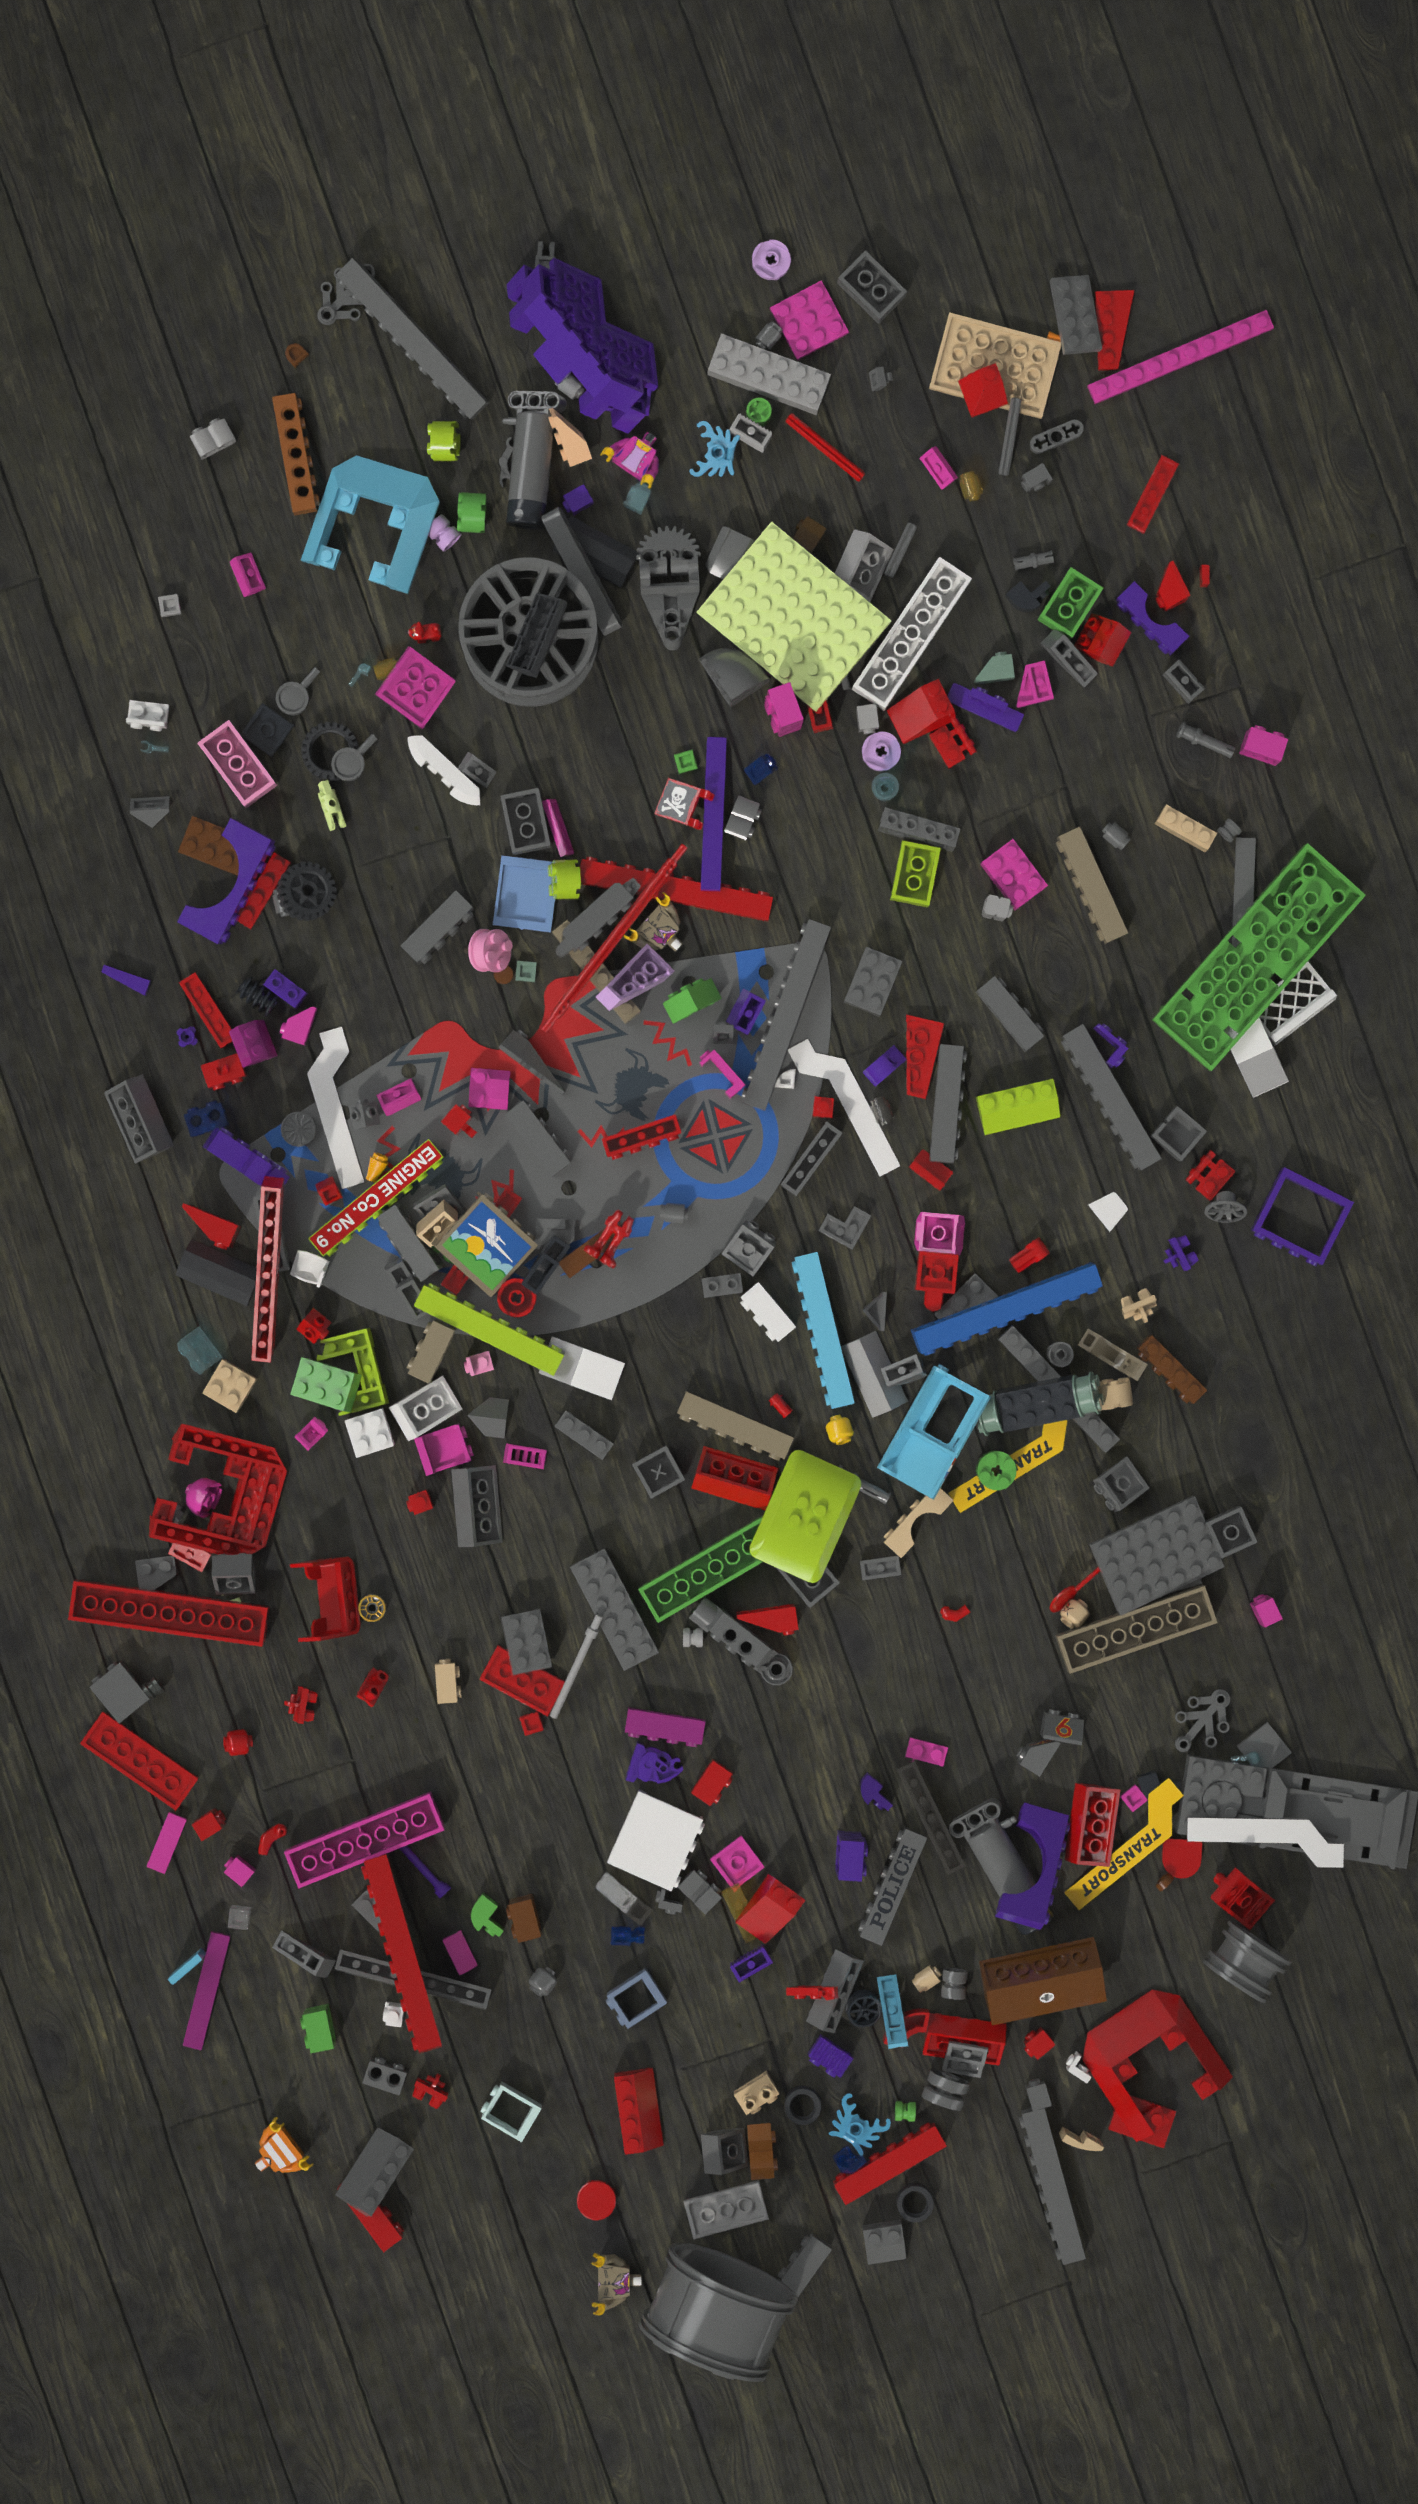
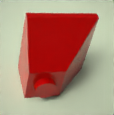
[958,363,1008,418]
[1156,561,1190,612]

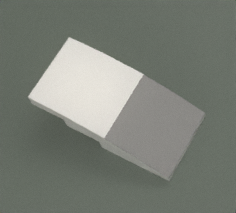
[1224,1017,1289,1098]
[539,1337,625,1400]

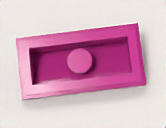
[230,553,266,597]
[376,1078,421,1116]
[443,1930,478,1975]

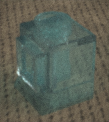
[623,482,651,515]

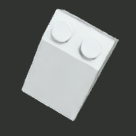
[389,1376,462,1441]

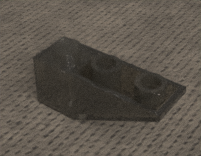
[595,1871,653,1925]

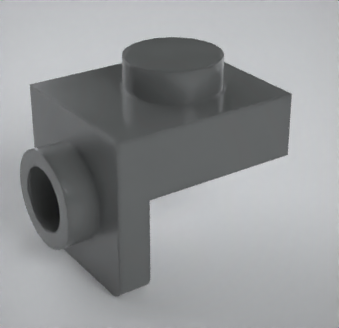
[655,1887,683,1915]

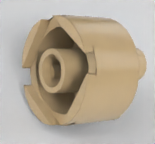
[1098,1377,1133,1410]

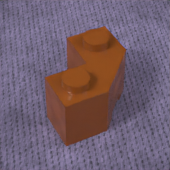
[747,2123,778,2180]

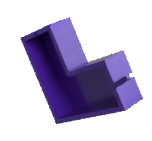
[202,1127,290,1186]

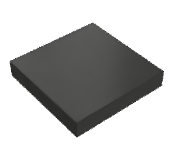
[1237,1722,1292,1768]

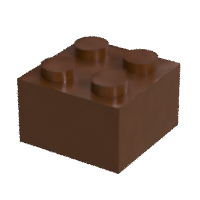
[506,1894,542,1943]

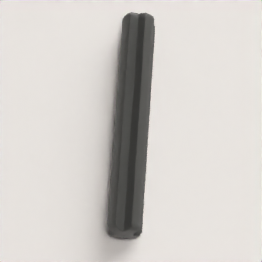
[999,397,1021,476]

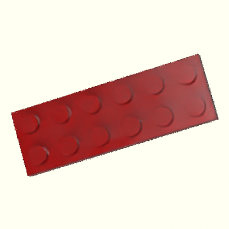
[80,1711,199,1811]

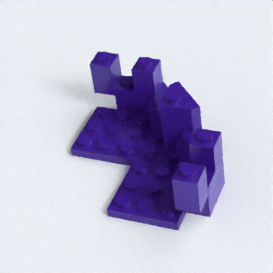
[507,257,658,434]

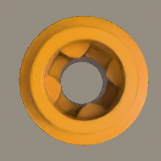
[366,1152,388,1183]

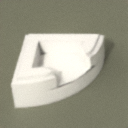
[775,1069,796,1089]

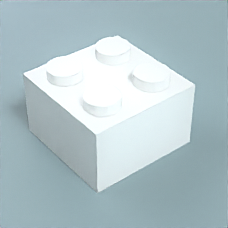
[345,1408,395,1458]

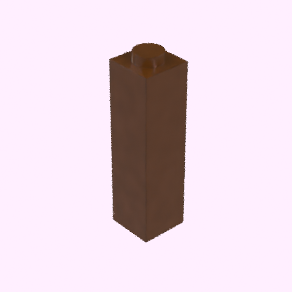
[559,1222,625,1278]

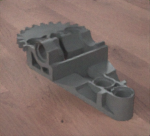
[636,526,701,650]

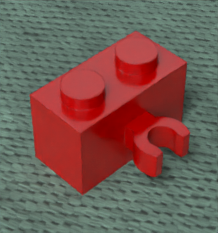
[201,1053,247,1091]
[441,1104,477,1138]

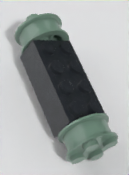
[978,1372,1105,1436]

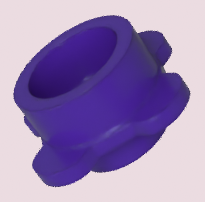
[177,1026,198,1047]

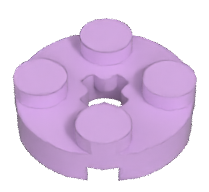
[752,240,791,280]
[862,732,901,771]

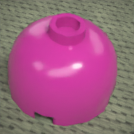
[185,1478,222,1518]

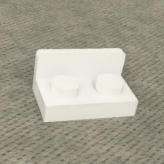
[126,700,169,731]

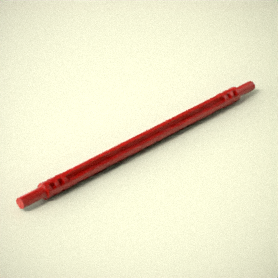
[541,844,688,1034]

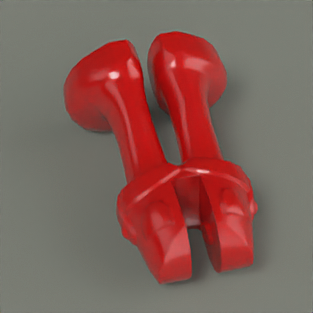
[583,1209,634,1269]

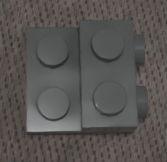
[722,1220,777,1276]
[1093,1457,1149,1512]

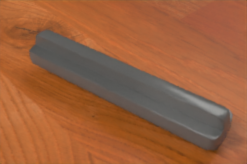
[884,523,917,578]

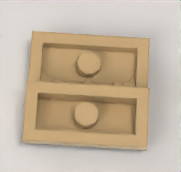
[1059,2127,1104,2151]

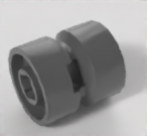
[1046,1342,1074,1367]
[941,1968,968,2000]

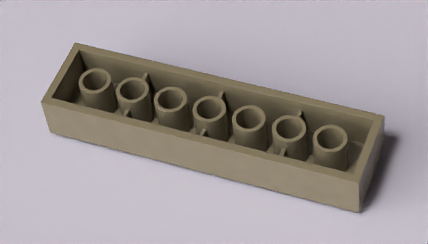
[1055,1584,1217,1674]

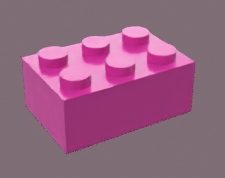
[980,839,1048,911]

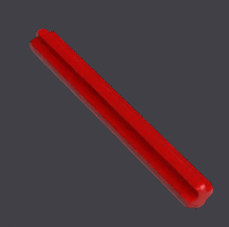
[786,413,865,481]

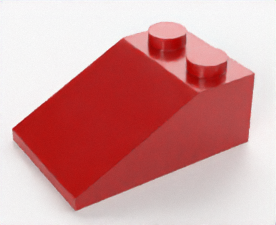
[887,679,956,744]
[182,1203,241,1250]
[736,1604,799,1635]
[735,1874,805,1944]

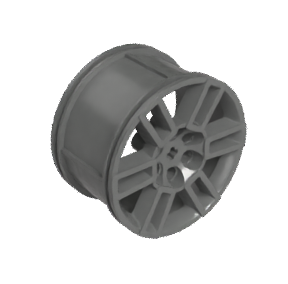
[459,557,598,707]
[638,2243,798,2382]

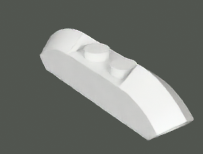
[408,735,480,805]

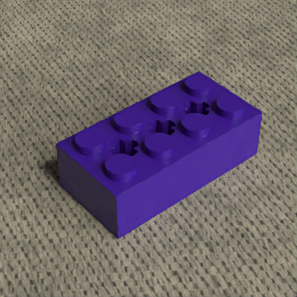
[835,1831,868,1882]

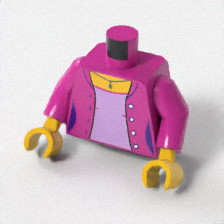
[600,432,659,489]

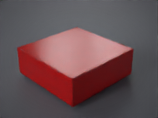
[1199,565,1210,587]
[519,1711,544,1736]

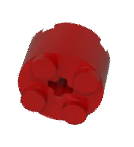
[497,1278,537,1317]

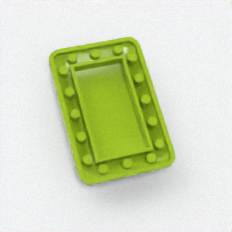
[749,1450,861,1583]

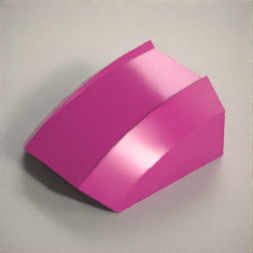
[914,1212,965,1255]

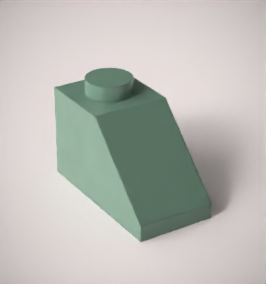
[974,652,1015,685]

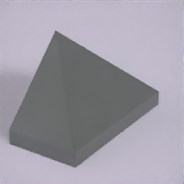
[130,796,170,828]

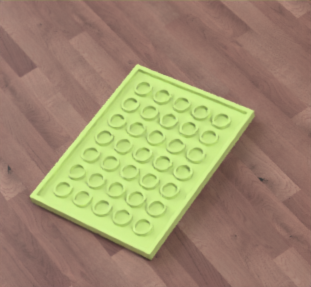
[697,522,892,712]

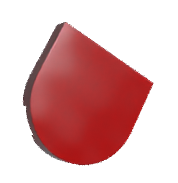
[1162,1838,1202,1878]

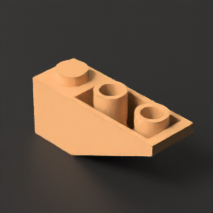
[548,408,592,467]

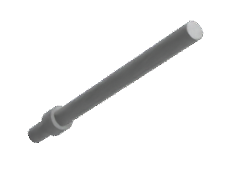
[550,1613,603,1719]

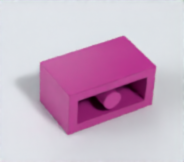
[1250,1594,1282,1627]

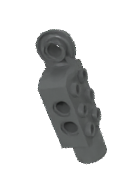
[689,1597,793,1685]

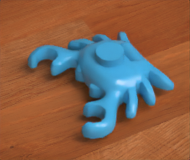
[689,421,740,477]
[829,2093,891,2155]

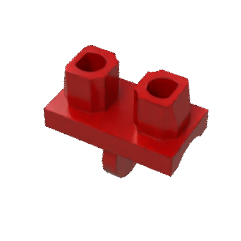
[356,1667,389,1707]
[284,1686,317,1724]
[412,2074,449,2109]

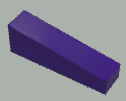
[101,965,151,996]

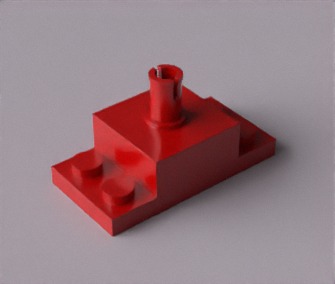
[1210,1867,1275,1930]

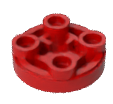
[577,2180,616,2220]

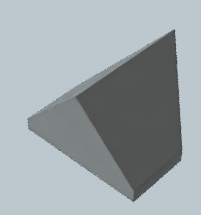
[862,1292,887,1331]
[468,1397,509,1438]

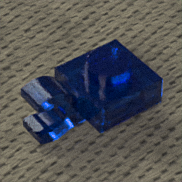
[611,1926,645,1946]

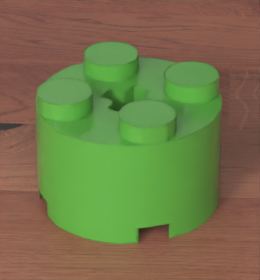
[457,492,486,533]
[976,1450,1016,1490]

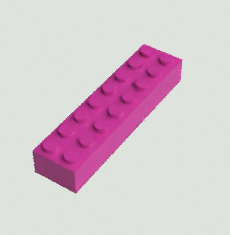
[284,1791,445,1889]

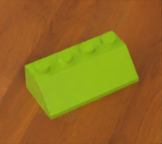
[976,1079,1060,1135]

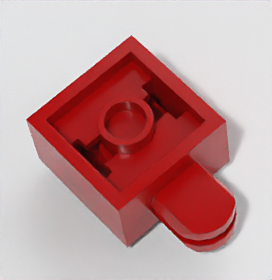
[915,1251,959,1311]

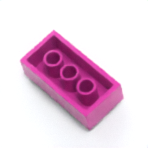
[764,682,803,737]

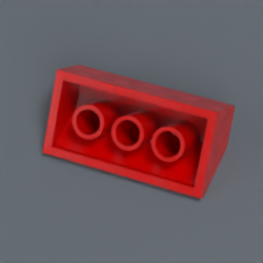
[691,1446,778,1510]
[1065,1783,1120,1867]
[922,2013,1006,2066]
[614,2068,664,2155]

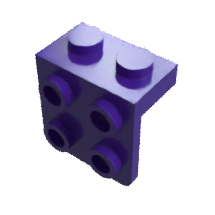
[1093,1023,1129,1069]

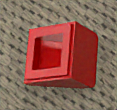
[315,1176,342,1206]

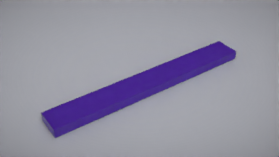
[701,737,727,891]

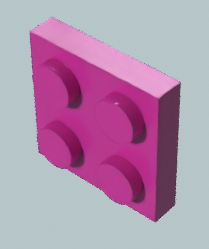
[710,1835,765,1891]

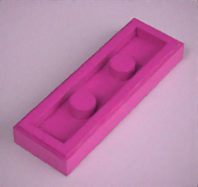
[542,799,574,857]
[147,1812,187,1874]

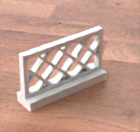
[1259,962,1337,1046]

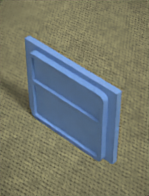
[493,856,555,933]

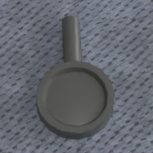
[276,667,320,716]
[331,734,377,781]

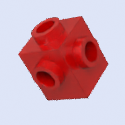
[296,1308,331,1344]

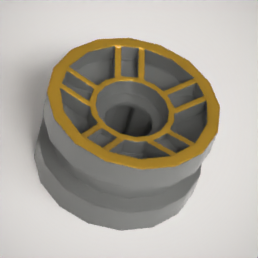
[358,1594,386,1622]

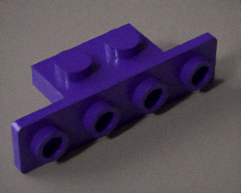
[948,683,1024,732]

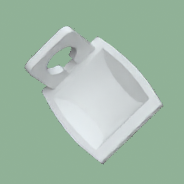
[290,1250,330,1288]

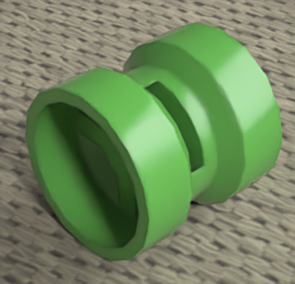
[895,2101,916,2122]

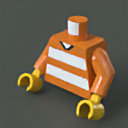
[255,2117,313,2173]

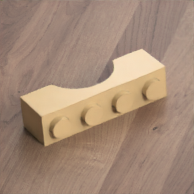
[884,1488,954,1558]

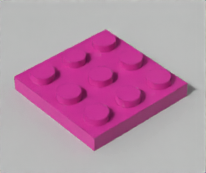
[770,280,849,361]
[375,646,456,729]

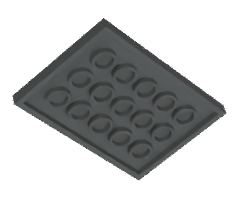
[1089,1496,1224,1616]

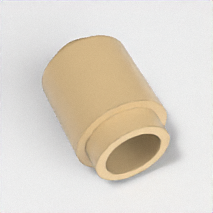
[912,1965,942,1993]

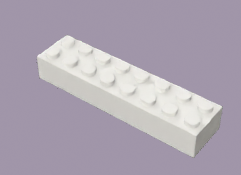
[852,557,972,711]

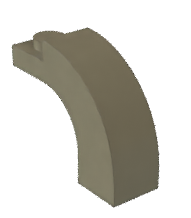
[1078,1329,1148,1381]

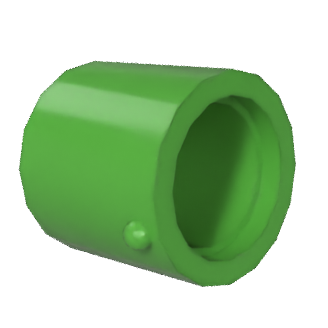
[746,398,772,427]

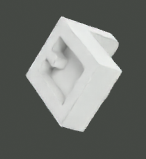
[1066,2051,1091,2083]

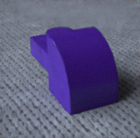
[863,1045,907,1087]
[860,1772,893,1811]

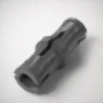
[1013,550,1054,570]

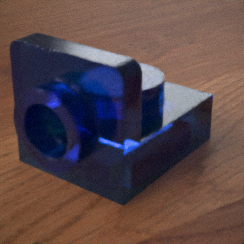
[744,754,778,785]
[833,2146,866,2173]

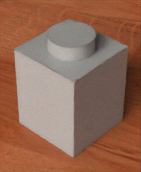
[856,704,879,734]

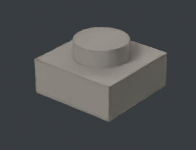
[158,594,181,617]

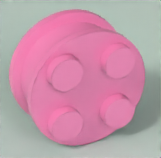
[464,929,512,972]

